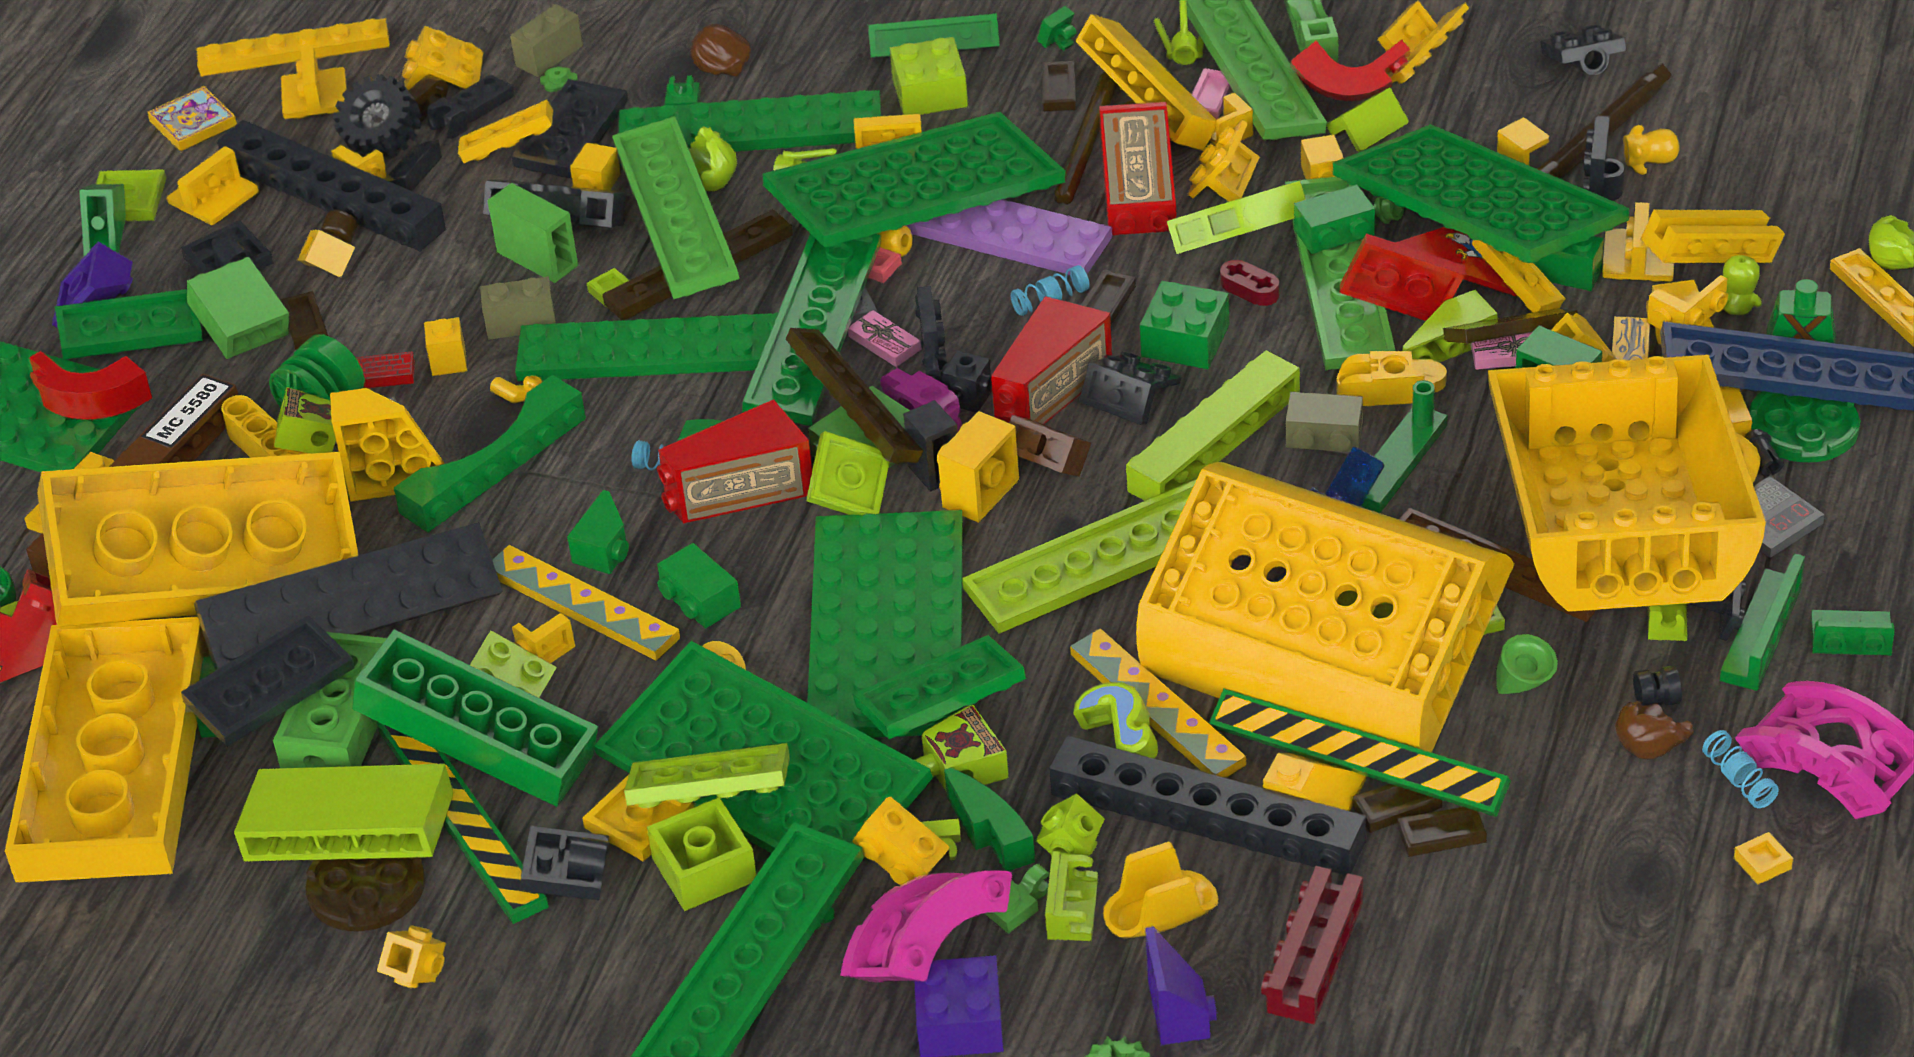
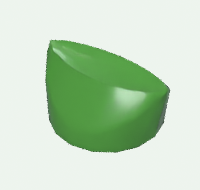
[1496,634,1558,694]

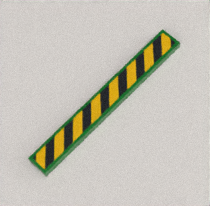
[1209,689,1511,817]
[376,722,549,924]

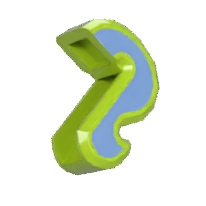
[1073,682,1158,759]

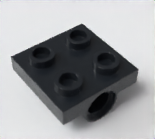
[1540,25,1626,75]
[1583,116,1625,201]
[180,220,274,274]
[520,826,609,900]

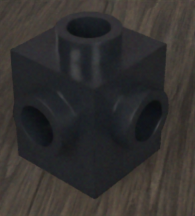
[940,351,992,413]

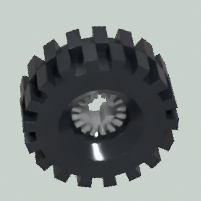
[333,75,422,161]

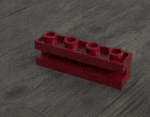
[1261,866,1363,1025]

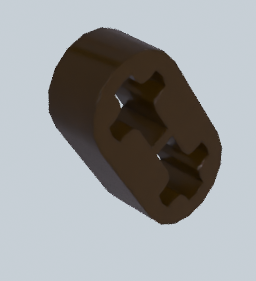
[408,75,448,122]

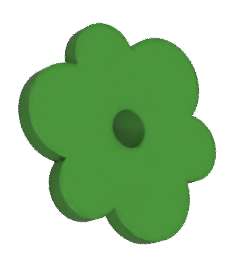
[540,67,578,92]

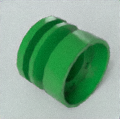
[269,334,365,408]

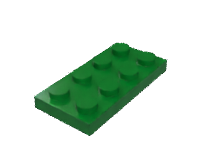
[55,289,202,360]
[853,635,1026,739]

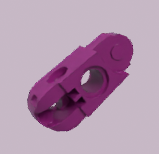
[880,368,962,432]

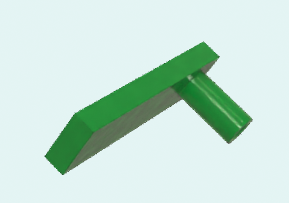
[1347,380,1448,513]

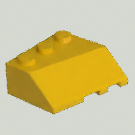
[330,388,445,502]

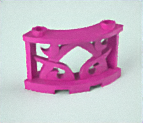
[1735,681,1914,819]
[840,870,1012,982]

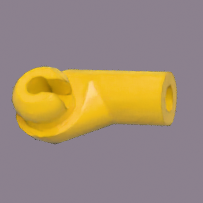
[490,375,542,403]

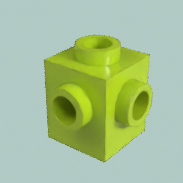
[1036,794,1105,856]

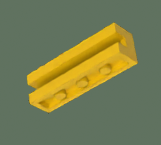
[1641,210,1785,263]

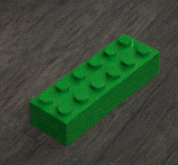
[352,629,598,807]

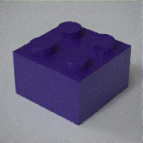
[914,956,1003,1057]

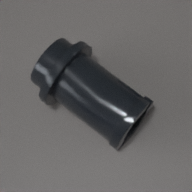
[1745,429,1784,476]

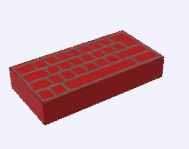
[356,351,415,388]

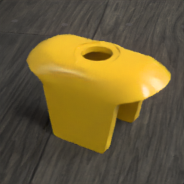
[1104,842,1218,938]

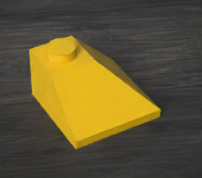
[1263,753,1366,811]

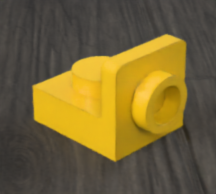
[331,145,386,179]
[512,613,576,664]

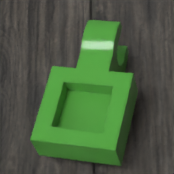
[984,864,1049,934]

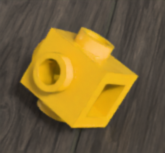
[377,926,446,988]

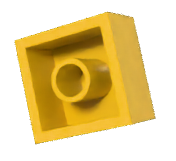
[937,411,1019,523]

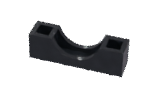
[483,179,626,227]

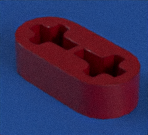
[1220,260,1279,306]

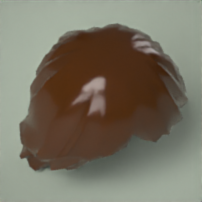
[691,24,751,77]
[1615,701,1694,760]

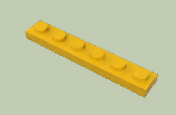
[197,18,390,77]

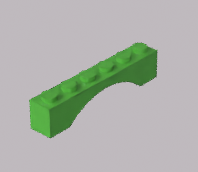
[1284,0,1338,63]

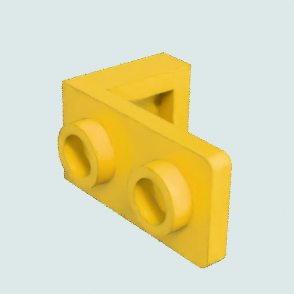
[1647,275,1728,329]

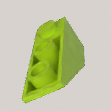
[1403,290,1498,363]

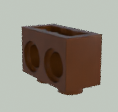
[1009,415,1091,477]

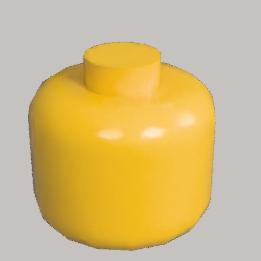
[876,225,913,257]

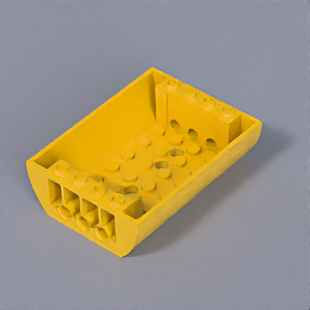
[1488,355,1766,612]
[1136,462,1514,753]

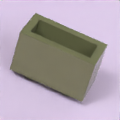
[510,4,583,77]
[480,276,556,340]
[1286,392,1363,452]

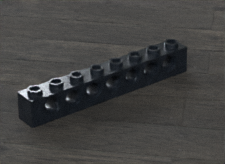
[217,120,446,252]
[1049,736,1366,876]

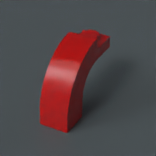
[1290,39,1410,101]
[29,351,152,419]

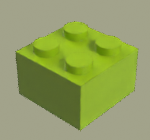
[890,37,968,115]
[647,798,756,911]

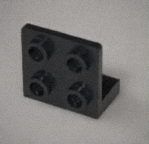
[1079,352,1182,425]

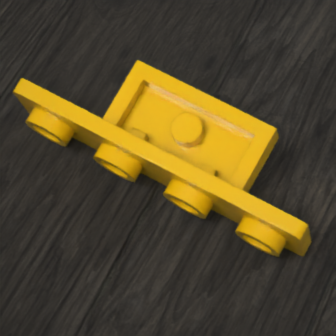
[1377,1,1469,84]

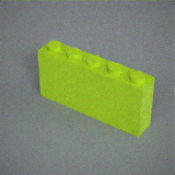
[234,764,454,861]

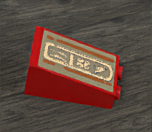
[1099,102,1176,235]
[991,296,1112,424]
[657,399,812,523]

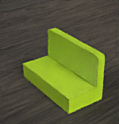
[1326,88,1409,152]

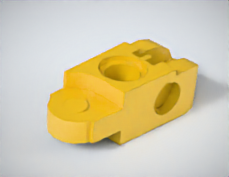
[1337,351,1447,406]

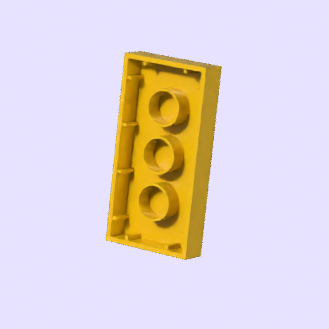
[37,452,359,626]
[5,617,209,882]

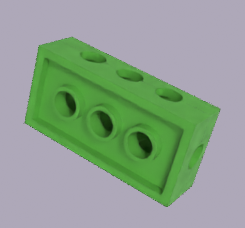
[273,632,387,768]

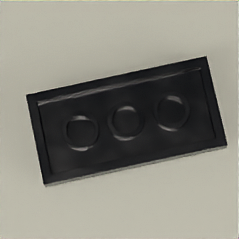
[511,79,628,179]
[181,615,354,747]

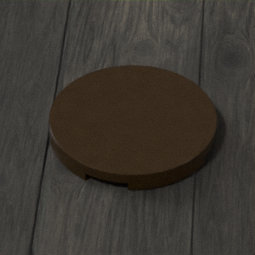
[305,857,425,932]

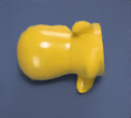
[1623,125,1679,175]

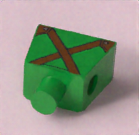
[1766,279,1836,343]

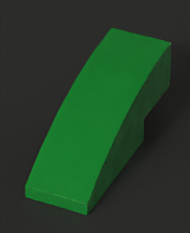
[944,768,1035,871]

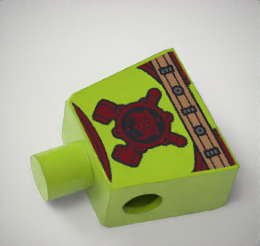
[274,387,336,454]
[915,705,1009,790]

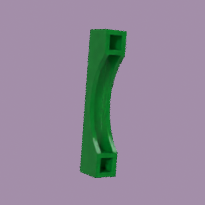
[393,375,586,533]

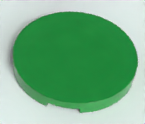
[1749,391,1861,463]

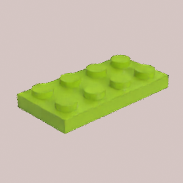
[624,743,790,808]

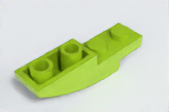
[1167,181,1306,254]

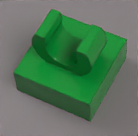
[1037,5,1077,51]
[665,76,701,106]

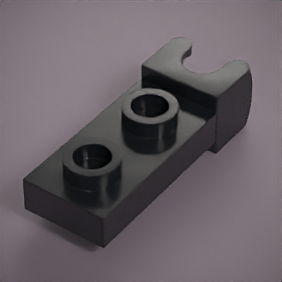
[427,74,514,139]

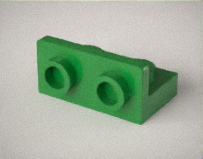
[1810,610,1895,655]

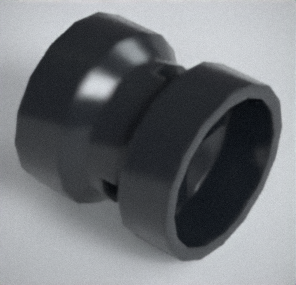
[1633,666,1682,706]

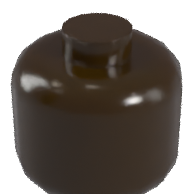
[320,210,358,244]

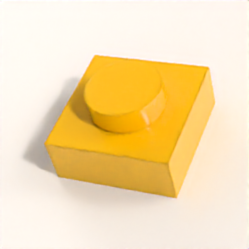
[1734,832,1793,884]

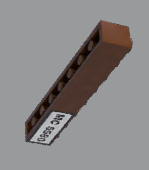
[26,373,239,577]

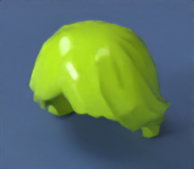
[689,127,737,191]
[1868,215,1914,270]

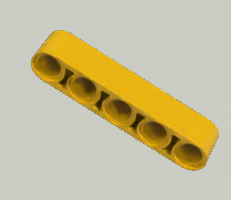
[221,395,311,458]

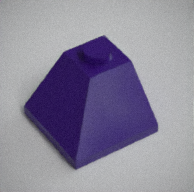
[52,242,133,328]
[1145,926,1217,1045]

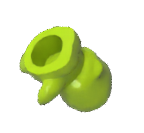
[1723,255,1762,315]

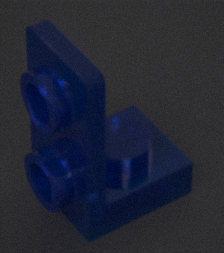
[1311,447,1385,507]

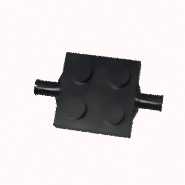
[915,285,947,382]

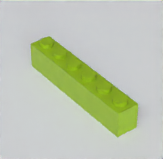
[1126,350,1300,501]

